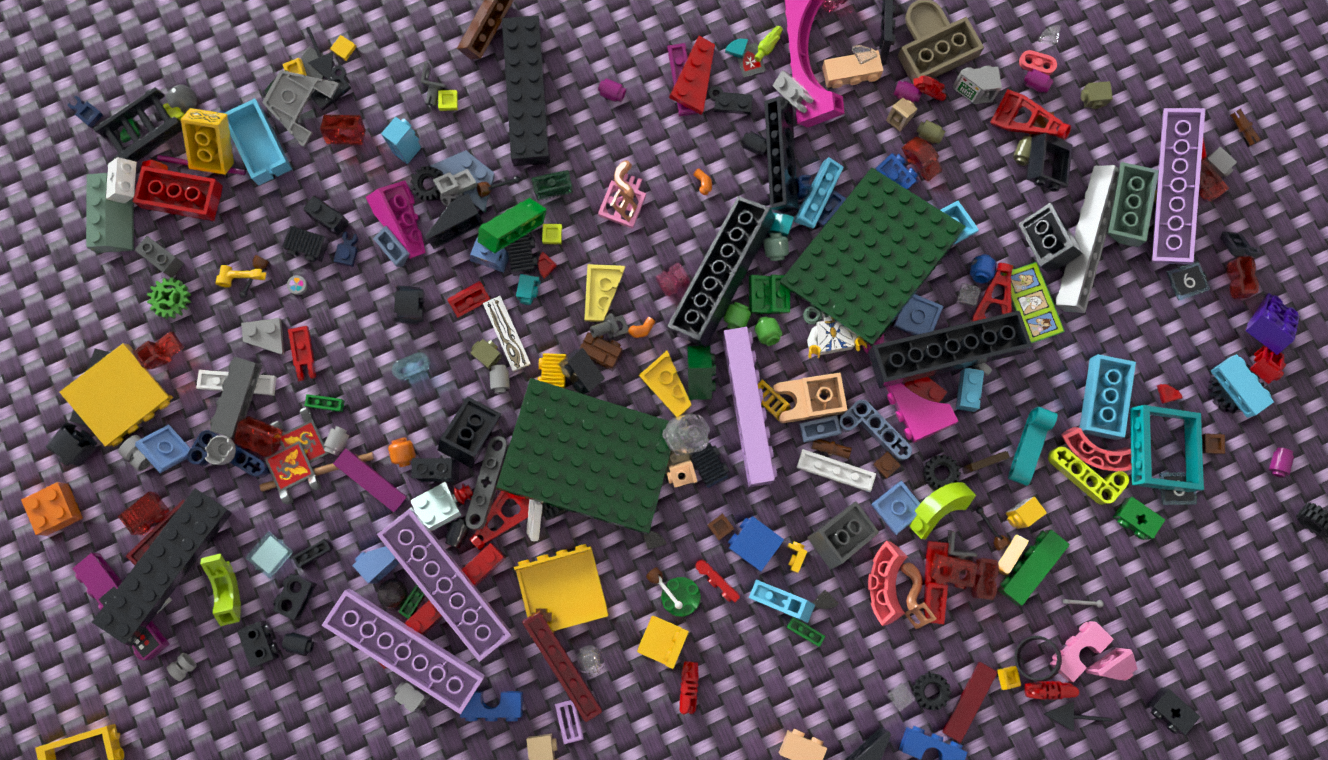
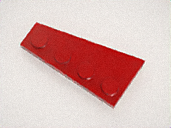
[669,36,715,115]

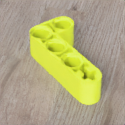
[1048,447,1129,505]

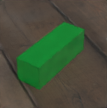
[304,394,345,413]
[399,584,426,619]
[786,617,825,647]

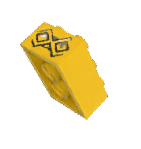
[181,108,234,175]

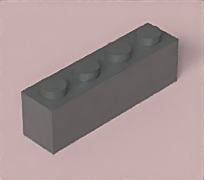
[210,357,263,438]

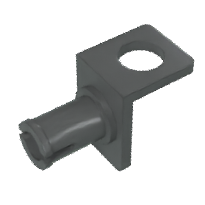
[421,62,449,106]
[590,313,629,339]
[947,530,977,575]

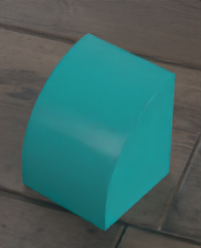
[768,213,794,237]

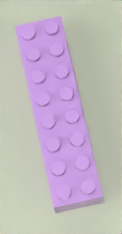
[1151,108,1205,265]
[722,327,777,488]
[377,507,512,662]
[322,588,485,714]

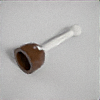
[646,567,683,609]

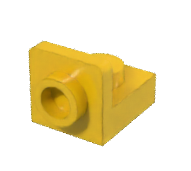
[787,541,807,573]

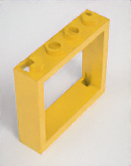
[35,724,124,760]

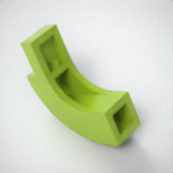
[909,482,976,539]
[200,553,241,626]

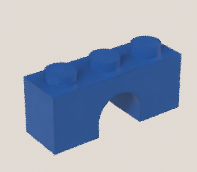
[460,691,523,721]
[898,725,968,760]

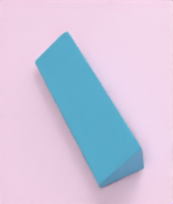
[794,157,844,228]

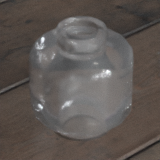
[576,645,605,677]

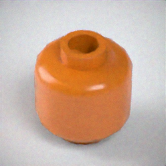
[388,438,416,467]

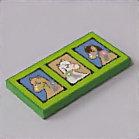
[1001,262,1065,344]

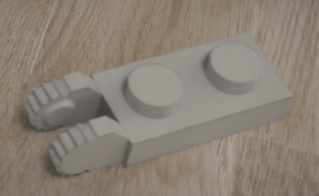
[772,70,814,113]

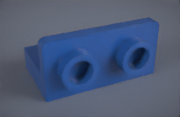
[875,153,919,190]

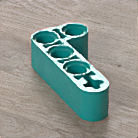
[1008,407,1058,486]

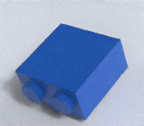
[728,516,784,572]

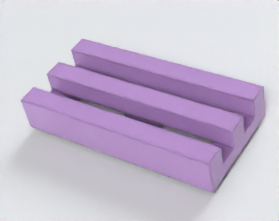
[555,700,584,744]

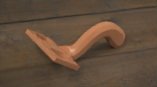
[611,160,637,222]
[901,563,937,629]

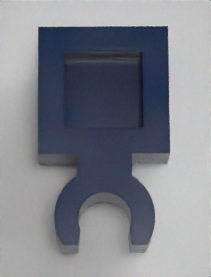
[67,96,104,128]
[797,175,811,200]
[334,232,358,267]

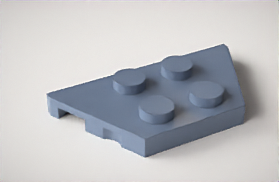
[430,150,495,213]

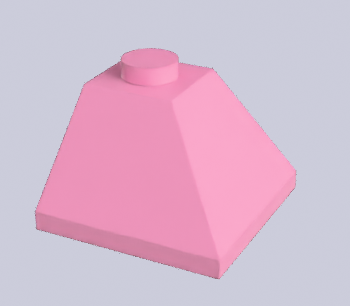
[1085,648,1138,681]

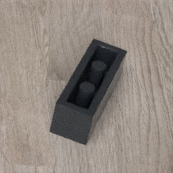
[292,539,333,568]

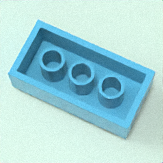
[1079,354,1136,440]

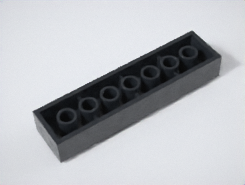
[502,15,550,166]
[667,196,776,348]
[868,310,1032,389]
[92,488,232,646]

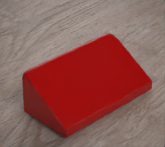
[447,281,491,318]

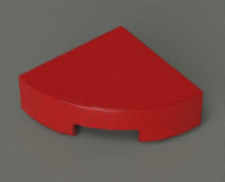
[141,159,168,171]
[538,252,557,279]
[1157,384,1183,404]

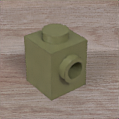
[1081,81,1113,109]
[471,339,503,371]

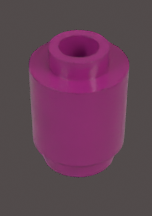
[1023,69,1053,93]
[598,78,627,102]
[893,81,922,103]
[1269,447,1294,478]

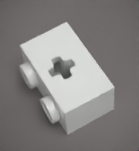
[106,157,136,204]

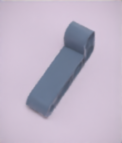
[838,400,912,461]

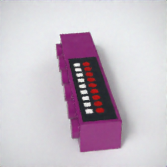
[72,553,170,661]

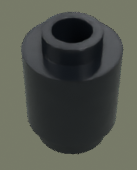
[741,131,767,156]
[445,518,470,548]
[282,632,314,656]

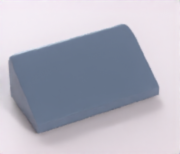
[373,226,410,267]
[798,415,842,443]

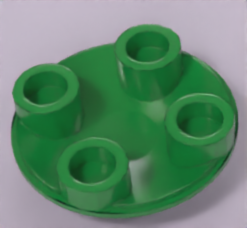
[661,577,701,617]

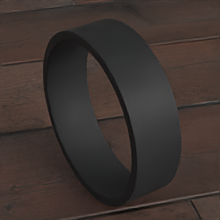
[1014,636,1062,682]

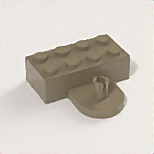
[897,0,984,84]

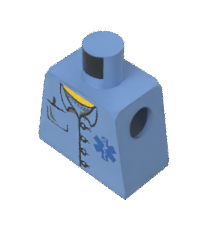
[470,238,509,273]

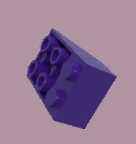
[1246,293,1300,355]

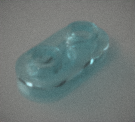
[392,352,430,380]

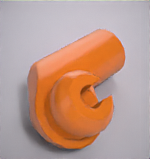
[693,168,712,195]
[628,317,656,338]

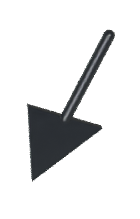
[306,27,333,80]
[1044,701,1112,732]

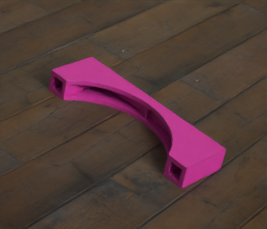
[785,0,845,128]
[862,333,958,443]

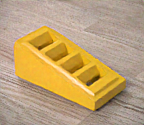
[757,379,791,421]

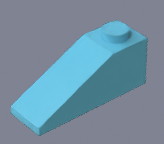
[749,580,815,623]

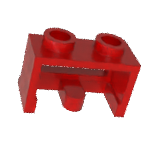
[1250,345,1286,384]

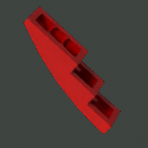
[924,540,949,624]

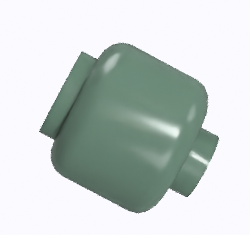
[764,232,789,261]

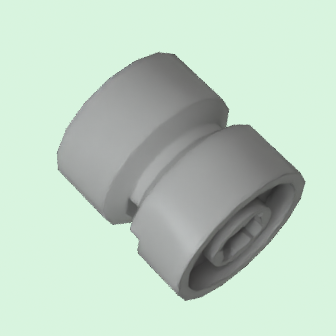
[118,435,152,472]

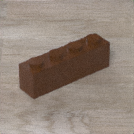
[457,0,514,60]

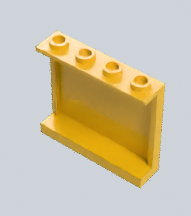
[60,343,173,447]
[514,544,609,631]

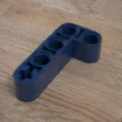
[187,430,270,478]

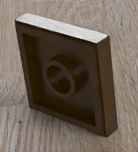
[962,451,1010,475]

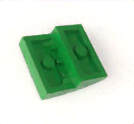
[749,274,790,314]

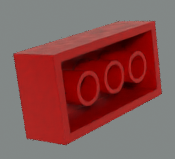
[132,166,223,221]

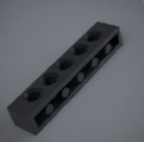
[764,96,798,213]

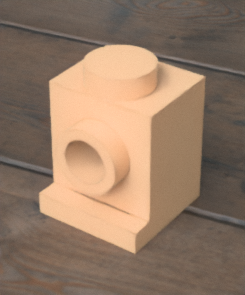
[666,460,697,487]

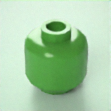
[723,302,751,329]
[754,317,782,346]

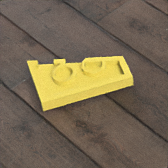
[584,264,625,322]

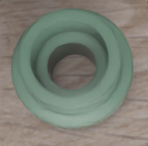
[803,306,822,325]

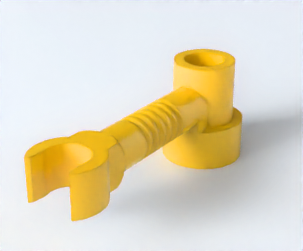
[215,265,266,287]

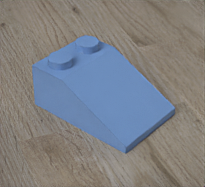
[352,546,399,584]

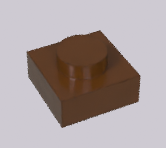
[1202,433,1225,454]
[873,451,901,479]
[707,513,734,541]
[531,608,552,621]

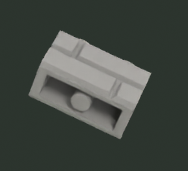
[395,680,431,712]

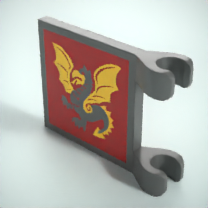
[271,408,329,463]
[264,441,322,505]

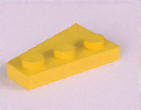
[639,351,692,418]

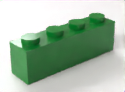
[477,198,547,253]
[998,529,1070,606]

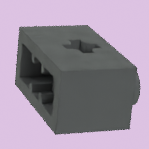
[135,236,184,277]

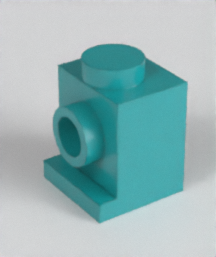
[516,274,541,305]

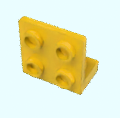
[637,616,689,669]

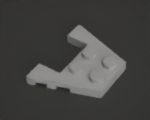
[262,70,340,147]

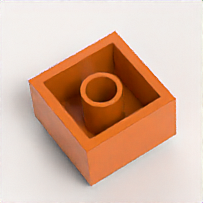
[21,482,83,536]

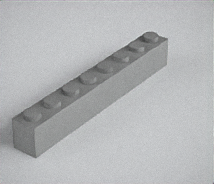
[1056,165,1119,313]

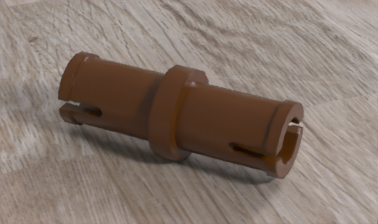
[1230,109,1261,146]
[811,439,852,460]

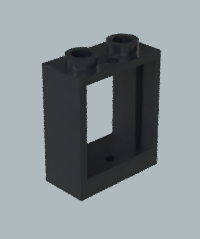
[1027,133,1073,192]
[411,458,459,482]

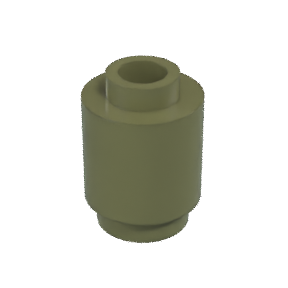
[916,120,946,145]
[1013,136,1032,166]

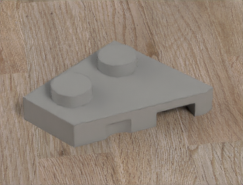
[241,318,285,355]

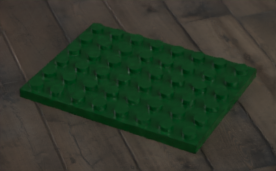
[780,168,966,346]
[496,378,678,535]

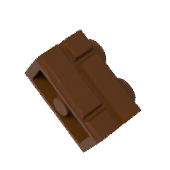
[579,332,623,371]

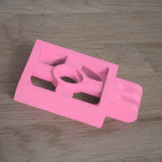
[598,173,646,229]

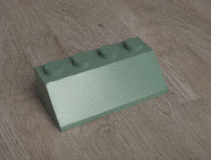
[1108,162,1159,247]
[86,173,134,253]

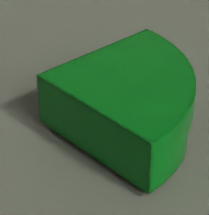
[120,118,141,143]

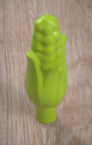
[754,26,783,62]

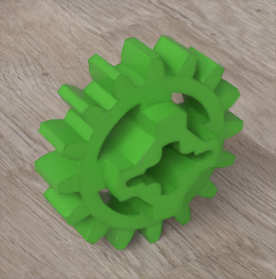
[147,277,191,319]

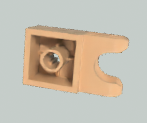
[773,373,847,423]

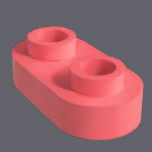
[1019,50,1057,75]

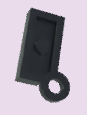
[310,66,351,111]
[709,86,753,115]
[1220,231,1262,258]

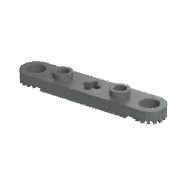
[465,436,509,531]

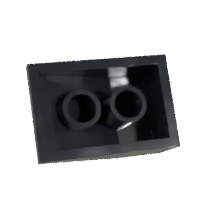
[425,194,484,249]
[1018,202,1083,274]
[437,396,501,468]
[844,727,891,760]

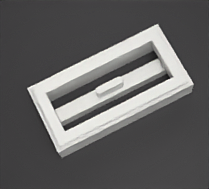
[526,500,542,541]

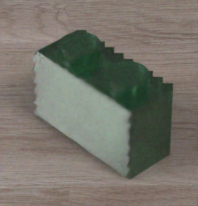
[532,170,573,201]

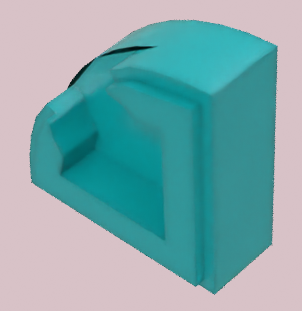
[725,39,748,58]

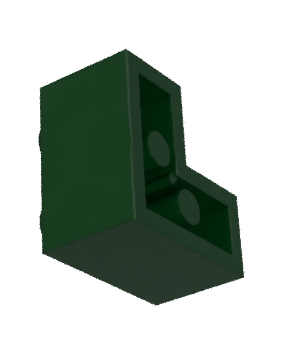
[687,346,716,400]

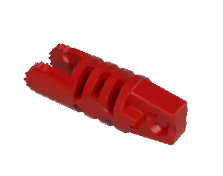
[913,75,946,101]
[679,661,699,714]
[1025,681,1080,700]

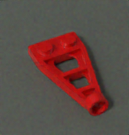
[990,89,1071,140]
[971,263,1013,322]
[469,491,543,550]

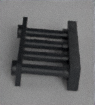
[94,87,183,162]

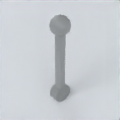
[1062,599,1104,608]

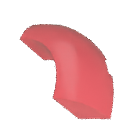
[1061,427,1132,471]
[868,541,908,626]

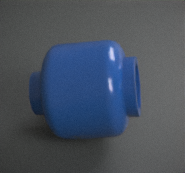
[970,254,997,283]

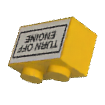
[1006,497,1047,529]

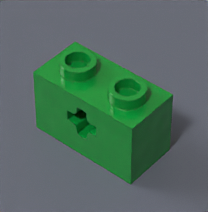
[1113,497,1165,540]

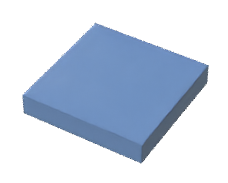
[893,294,943,335]
[135,425,190,473]
[871,480,920,535]

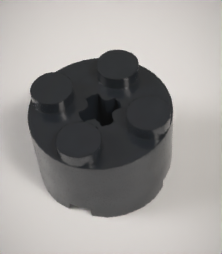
[394,285,425,325]
[46,423,98,467]

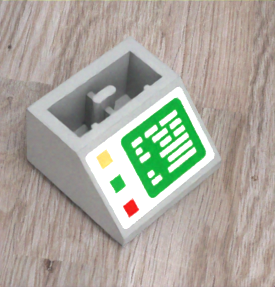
[953,66,1002,104]

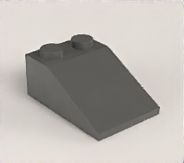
[807,501,879,570]

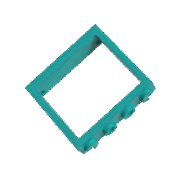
[1130,405,1204,492]

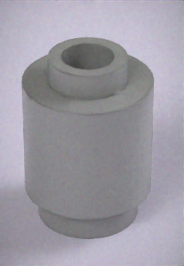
[489,365,510,394]
[324,426,349,456]

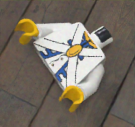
[807,313,867,358]

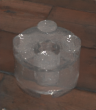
[663,414,710,455]

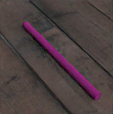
[157,155,246,175]

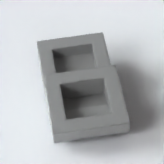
[433,169,477,196]

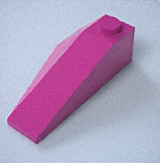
[366,180,426,259]

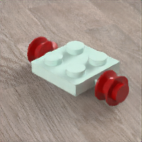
[411,482,473,531]

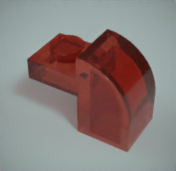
[901,137,942,181]
[132,331,184,369]

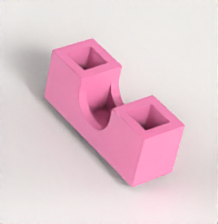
[1050,621,1114,682]

